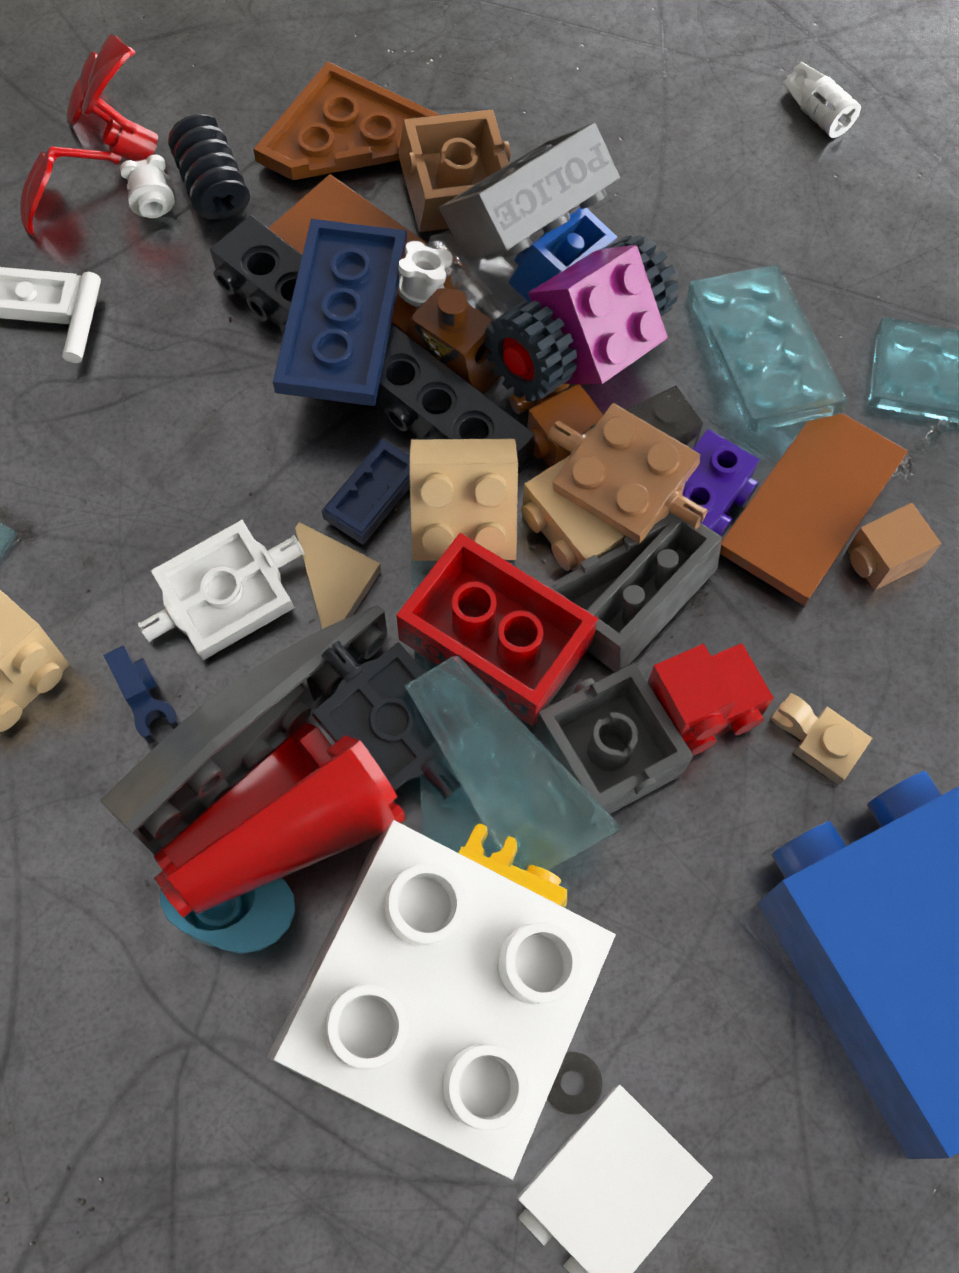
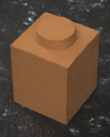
[847,503,942,591]

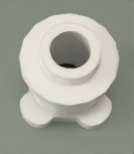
[120,155,175,218]
[398,241,453,307]

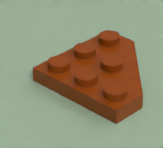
[253,61,439,180]

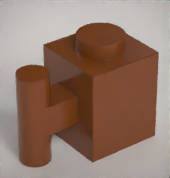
[509,384,603,467]

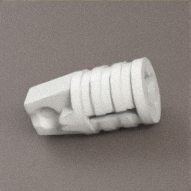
[783,62,861,138]

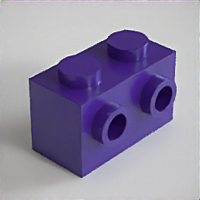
[668,429,760,537]

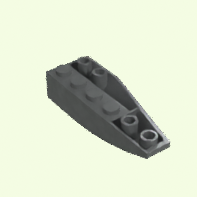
[100,605,387,855]

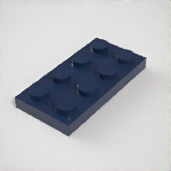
[273,219,407,406]

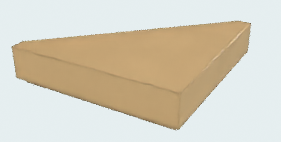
[295,522,381,629]

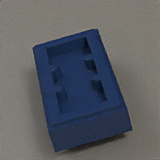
[321,439,410,545]

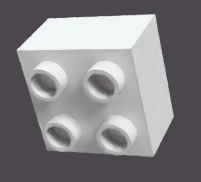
[266,820,616,1180]

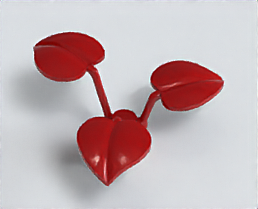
[20,34,158,236]

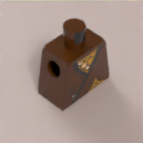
[407,288,501,395]

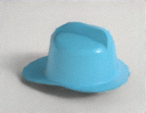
[160,878,295,954]

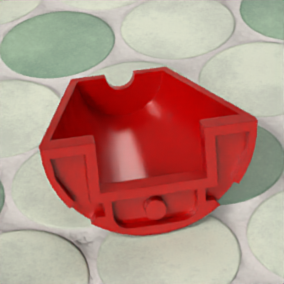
[153,723,405,918]

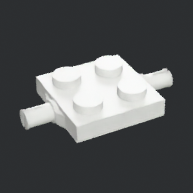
[138,520,305,660]

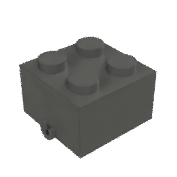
[535,662,693,825]

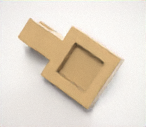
[770,693,873,785]

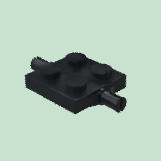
[312,641,471,800]

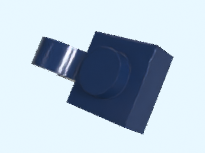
[104,645,181,744]

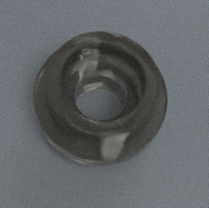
[547,1052,603,1115]

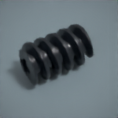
[168,114,250,220]

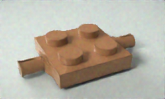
[548,403,708,544]

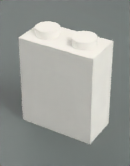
[516,1085,713,1273]

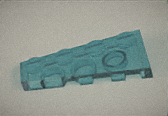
[405,656,622,871]

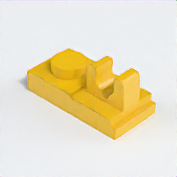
[459,824,567,908]

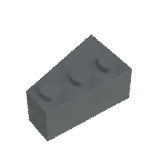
[542,514,722,672]

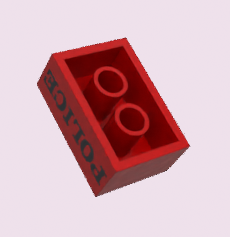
[396,533,598,727]

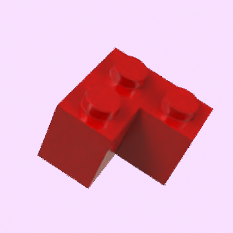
[647,643,774,756]

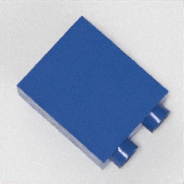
[757,770,959,1159]

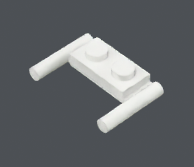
[0,267,101,363]

